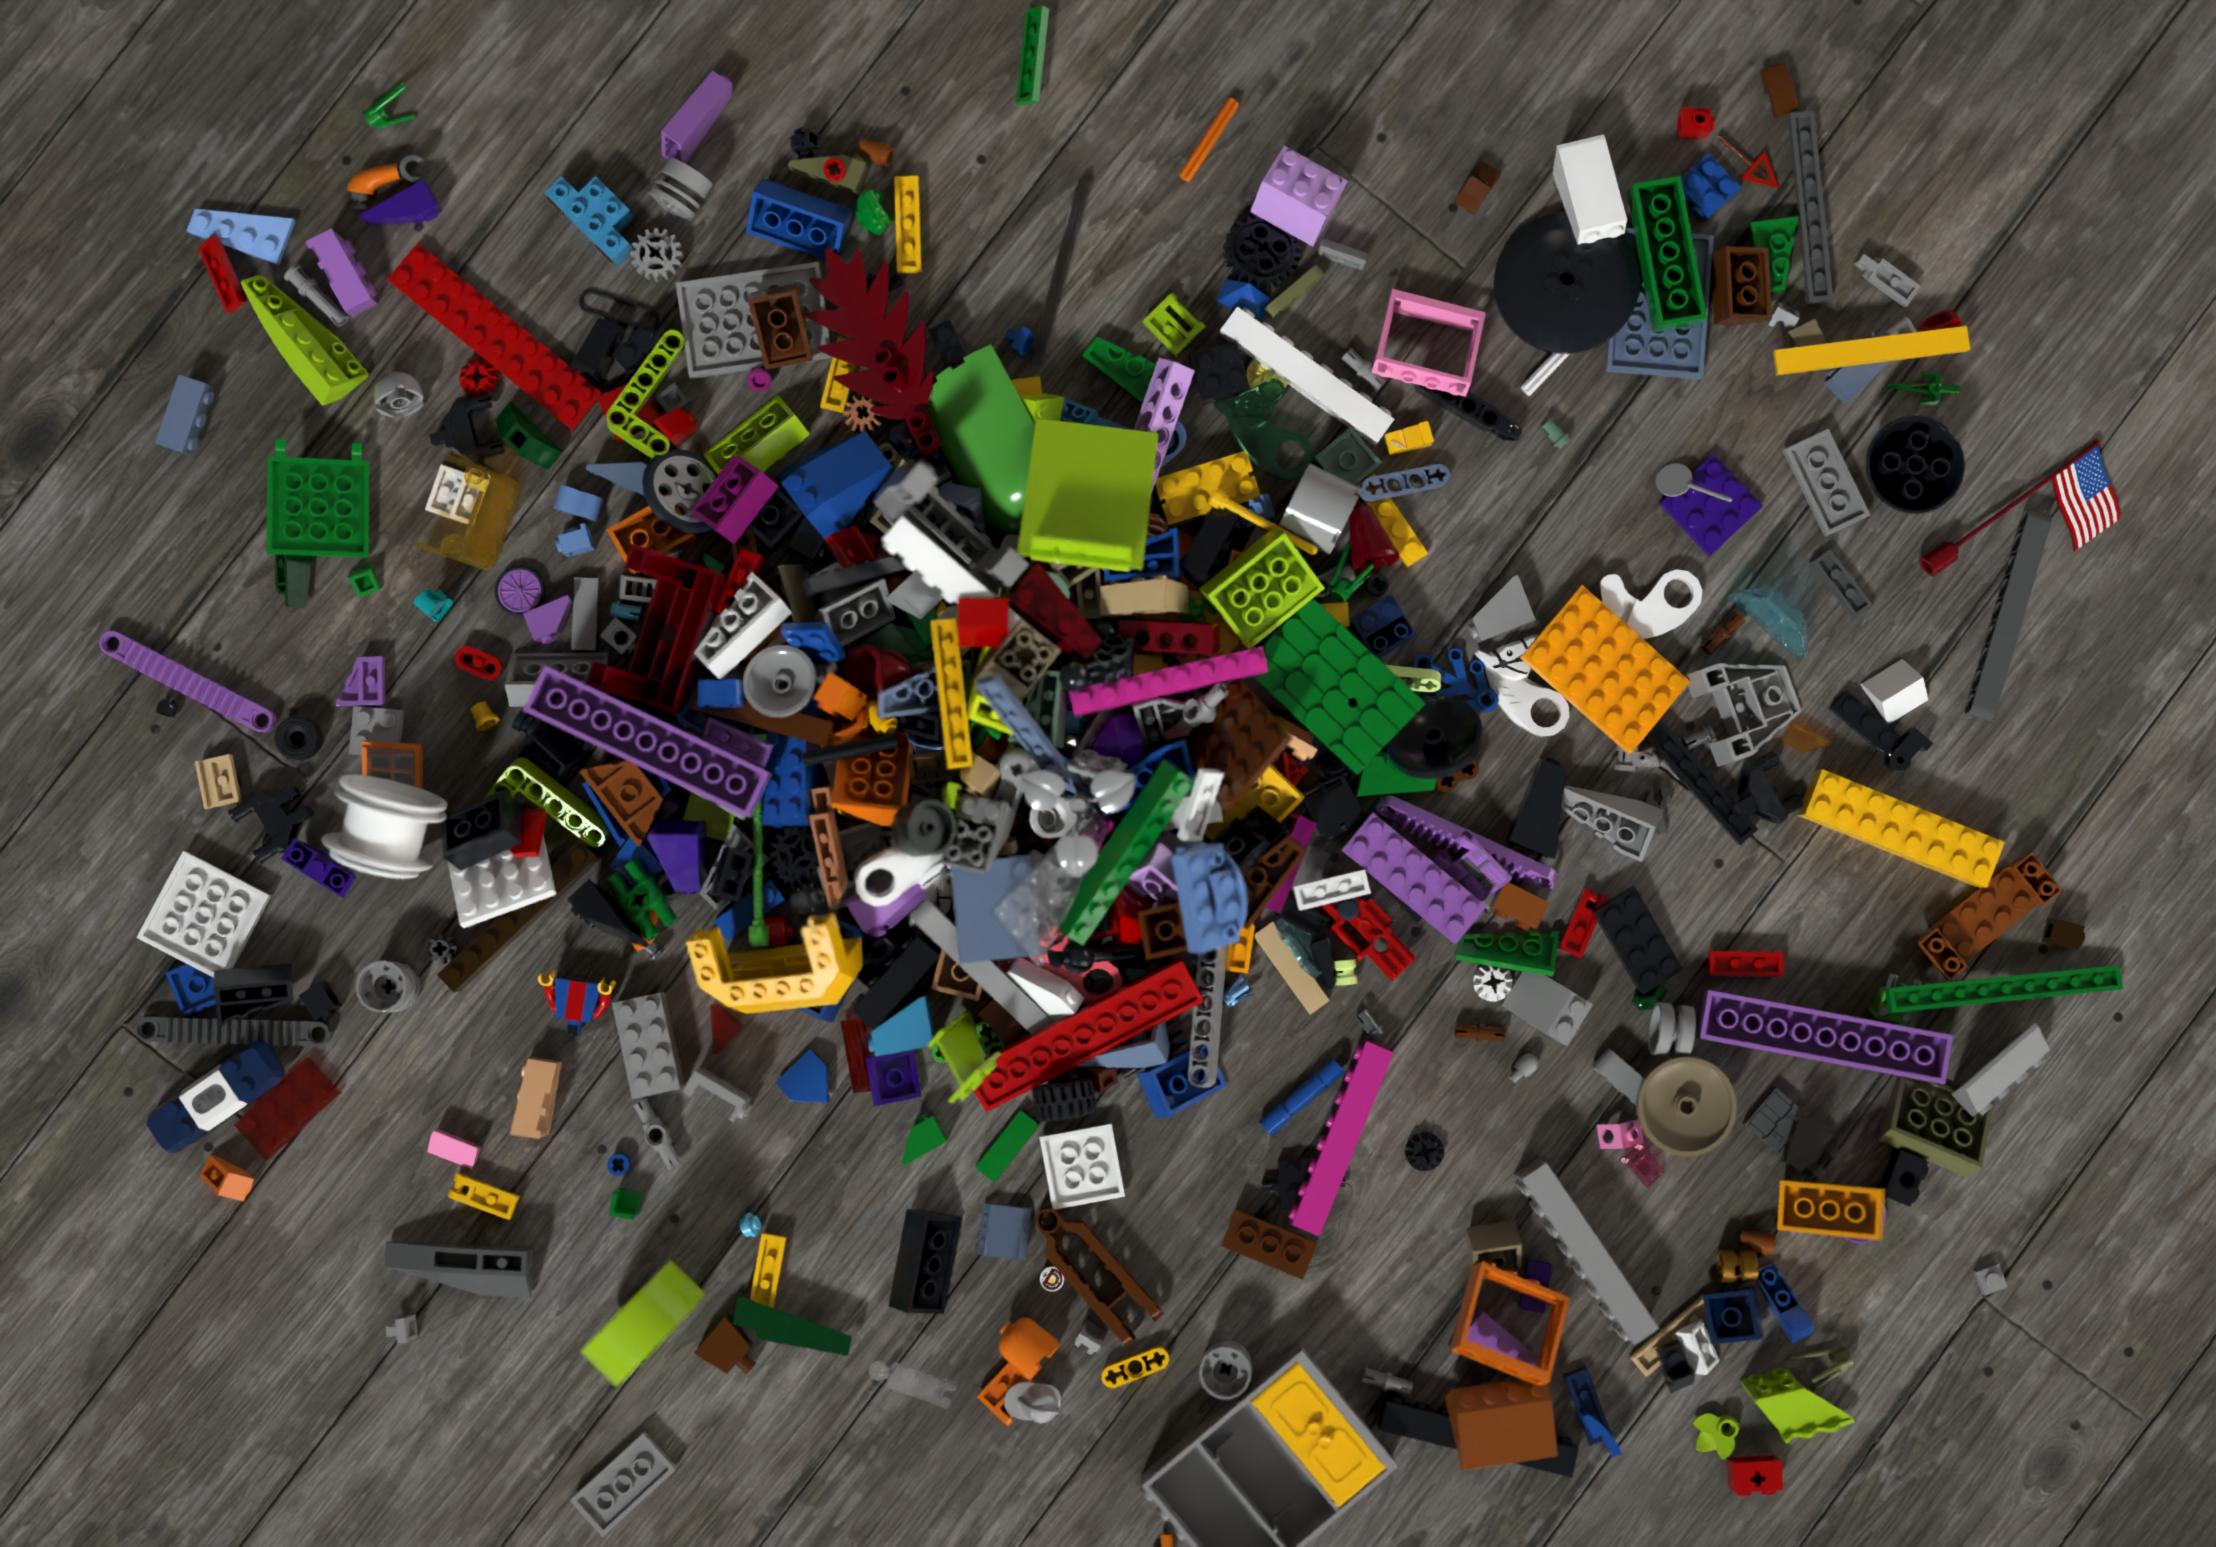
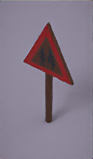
[1717,134,1779,189]

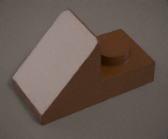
[1454,161,1501,215]

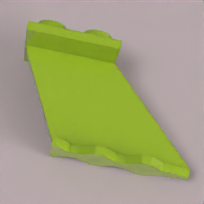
[928,1009,1001,1104]
[1741,1369,1854,1443]

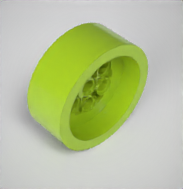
[580,1260,706,1387]

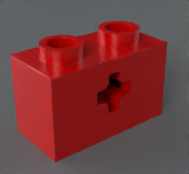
[1726,1455,1784,1496]

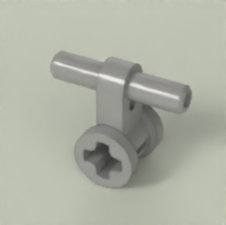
[1614,745,1662,772]

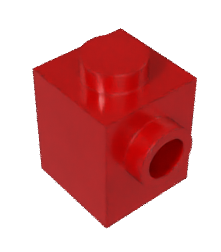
[1677,107,1715,139]

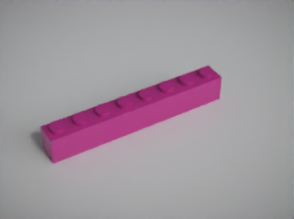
[1069,646,1268,717]
[1288,1041,1393,1236]

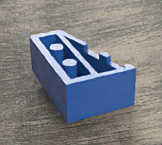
[1104,527,1181,585]

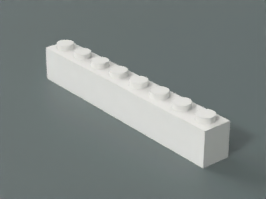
[1219,307,1394,446]
[882,515,1050,642]

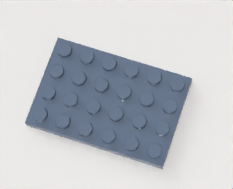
[1605,228,1714,380]

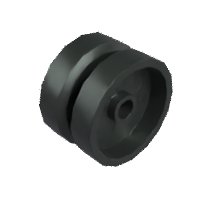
[891,800,956,857]

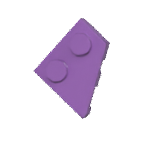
[336,656,385,707]

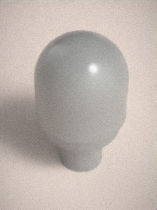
[1508,1053,1539,1083]

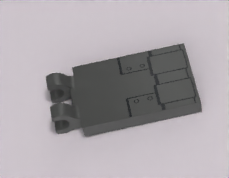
[1743,1087,1842,1179]

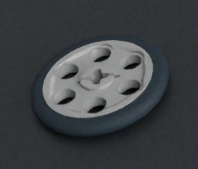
[642,449,718,533]

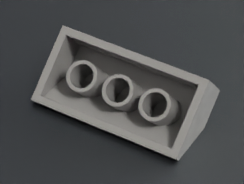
[505,652,610,707]
[1951,1023,2050,1117]

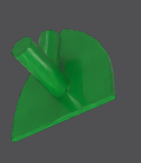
[969,720,1004,747]

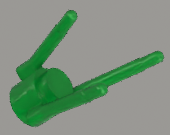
[362,82,416,130]
[1328,543,1374,603]

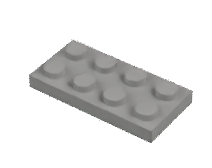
[1783,429,1871,537]
[570,1431,677,1537]

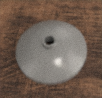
[743,645,817,717]

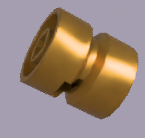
[1716,1250,1758,1282]

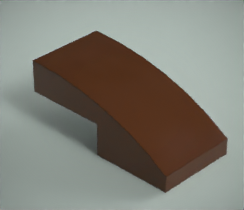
[1760,62,1799,118]

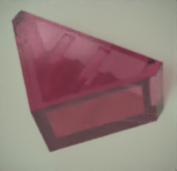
[1621,1145,1665,1189]

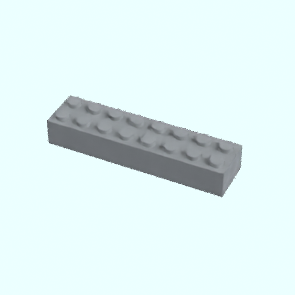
[1514,1158,1659,1345]

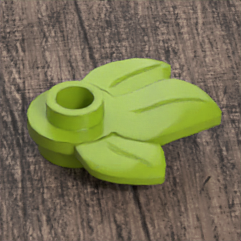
[1693,1413,1739,1460]

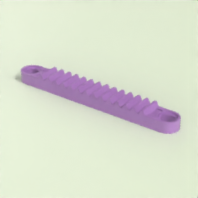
[99,631,277,733]
[1375,794,1557,889]

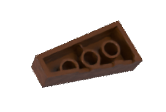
[1210,833,1307,930]

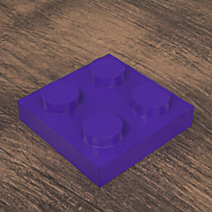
[866,1049,922,1106]

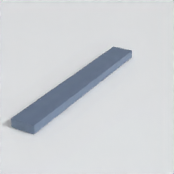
[975,674,1101,817]

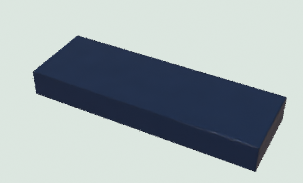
[1563,1366,1613,1446]

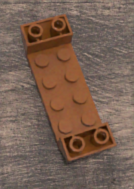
[1917,852,2063,982]

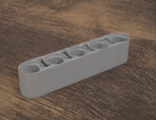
[1592,1048,1644,1106]

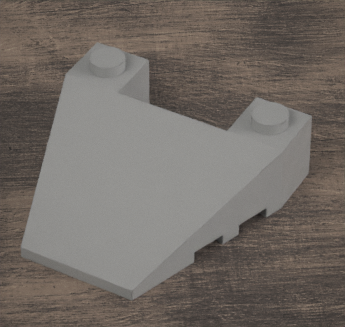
[1685,663,1802,767]

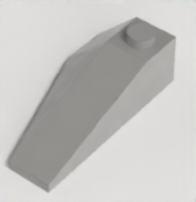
[1561,786,1664,862]

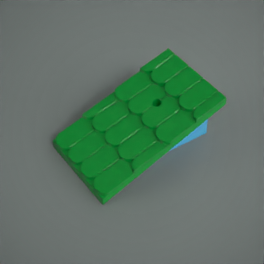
[1252,598,1426,774]

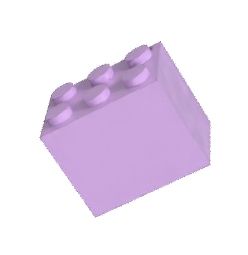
[1250,145,1348,247]

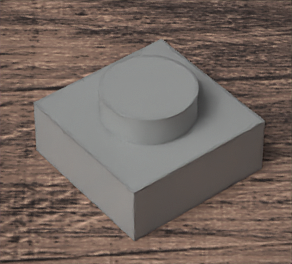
[1973,1263,2008,1295]

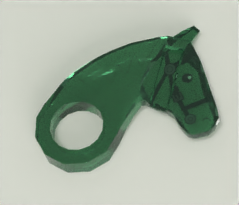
[1213,378,1314,481]

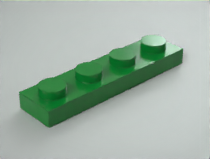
[1016,6,1049,106]

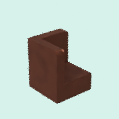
[1079,1067,1118,1094]

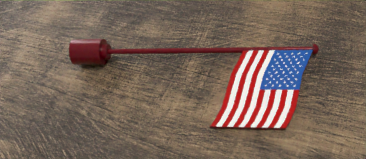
[1919,440,2121,577]

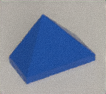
[1216,279,1270,321]

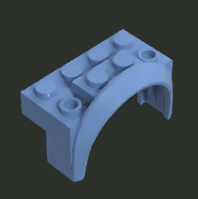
[1171,842,1248,954]

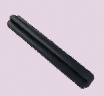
[802,734,898,766]

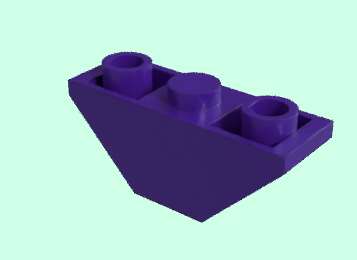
[281,838,357,898]

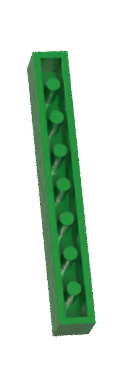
[1053,760,1195,945]

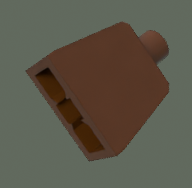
[694,1313,756,1375]

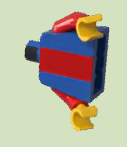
[538,970,616,1035]

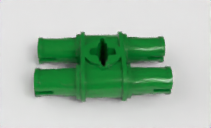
[606,859,678,941]

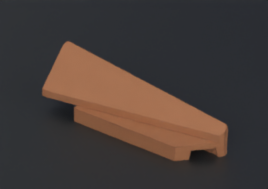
[809,784,849,908]

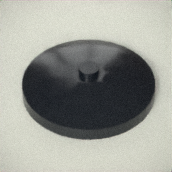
[1385,696,1484,779]

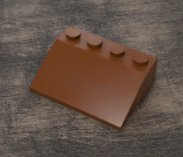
[1445,1379,1558,1471]

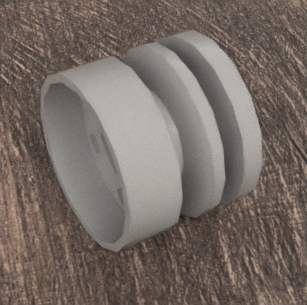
[648,157,713,221]
[356,961,420,1013]
[1199,1340,1252,1399]

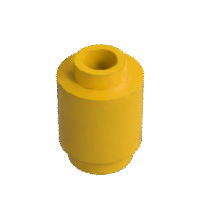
[864,700,898,736]

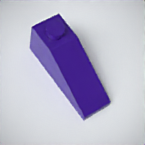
[360,180,443,225]

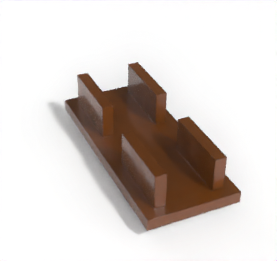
[1221,1209,1318,1280]

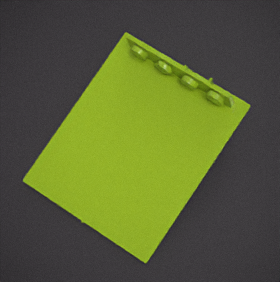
[1018,418,1158,572]

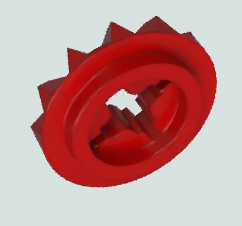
[458,358,498,397]

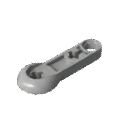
[994,748,1038,812]

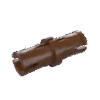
[1700,611,1746,656]
[1455,1022,1506,1042]

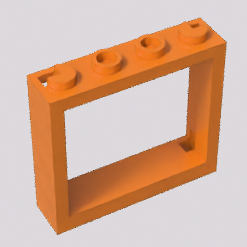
[1450,1261,1570,1385]

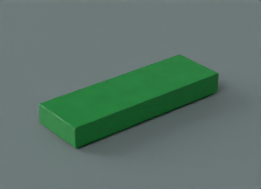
[975,1110,1040,1182]

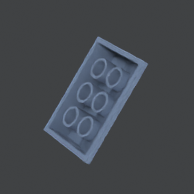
[950,856,1040,963]

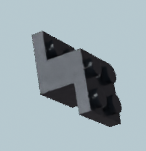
[518,721,593,784]

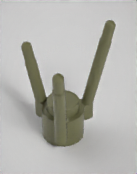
[1787,1346,1854,1390]

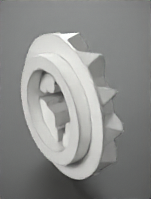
[1473,965,1513,1002]

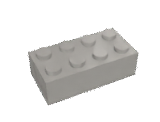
[612,992,685,1099]

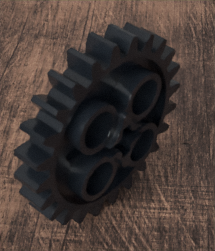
[1223,215,1301,290]

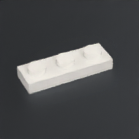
[1177,769,1224,841]
[1293,869,1371,911]

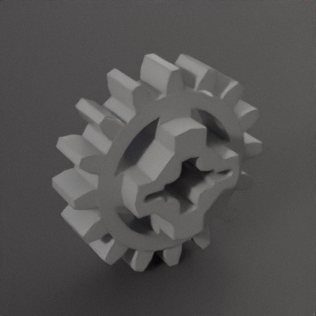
[630,228,684,282]

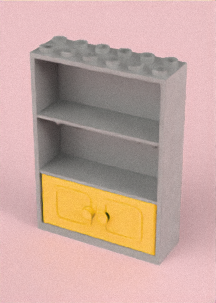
[1141,1342,1398,1547]

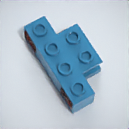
[544,176,635,267]

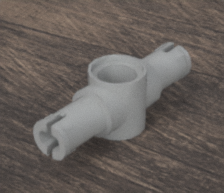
[1171,682,1229,732]
[633,1098,682,1170]

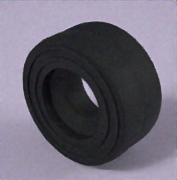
[274,716,323,760]

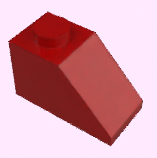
[653,407,699,448]

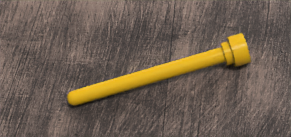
[1209,488,1318,555]

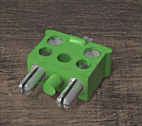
[1868,974,1921,1028]

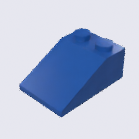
[1136,1045,1227,1119]

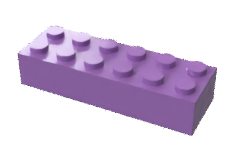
[1340,812,1487,944]

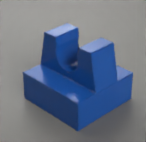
[1005,326,1035,358]

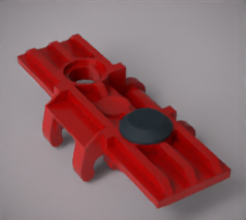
[1321,872,1417,981]

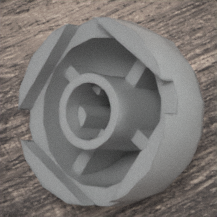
[373,371,424,417]

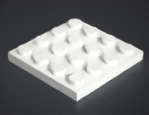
[448,835,556,928]
[136,851,272,977]

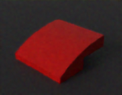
[597,379,661,442]

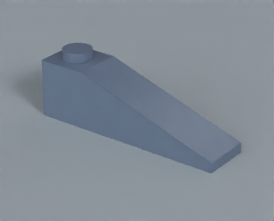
[878,659,970,718]
[1076,1022,1170,1068]

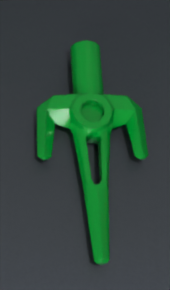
[1887,372,1960,405]
[1179,594,1222,649]

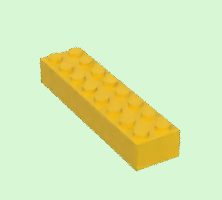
[1797,769,2005,888]

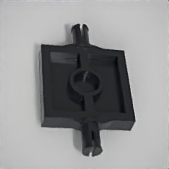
[1262,1159,1345,1210]

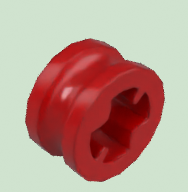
[823,158,846,183]

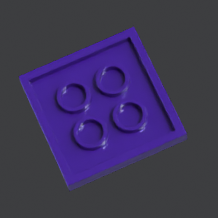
[1659,454,1763,557]

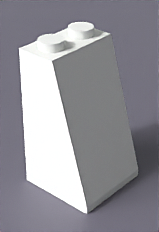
[1553,134,1627,244]

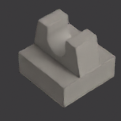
[1769,301,1800,334]
[386,1314,418,1344]
[1074,1319,1107,1355]

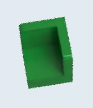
[609,1188,643,1220]

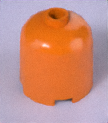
[998,1317,1061,1381]

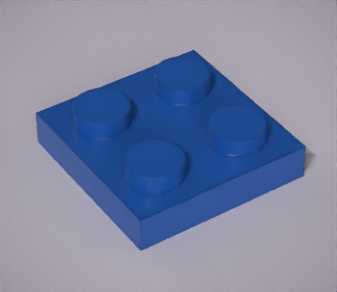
[780,622,846,662]

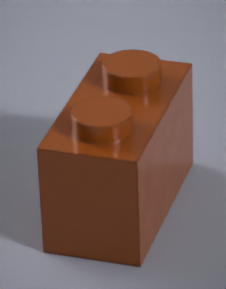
[1489,882,1549,931]

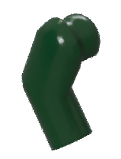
[1632,985,1668,1011]

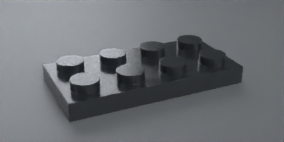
[1592,886,1683,995]

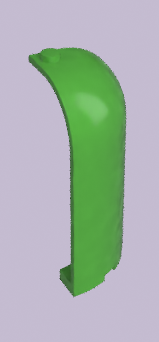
[926,344,1035,535]

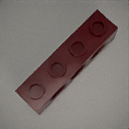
[1118,618,1220,659]

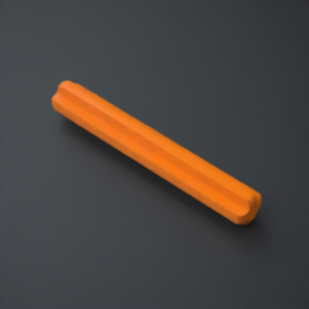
[1179,97,1239,182]

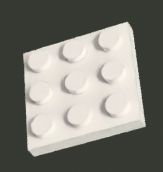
[1039,1123,1125,1210]

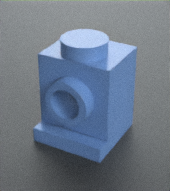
[555,523,596,557]

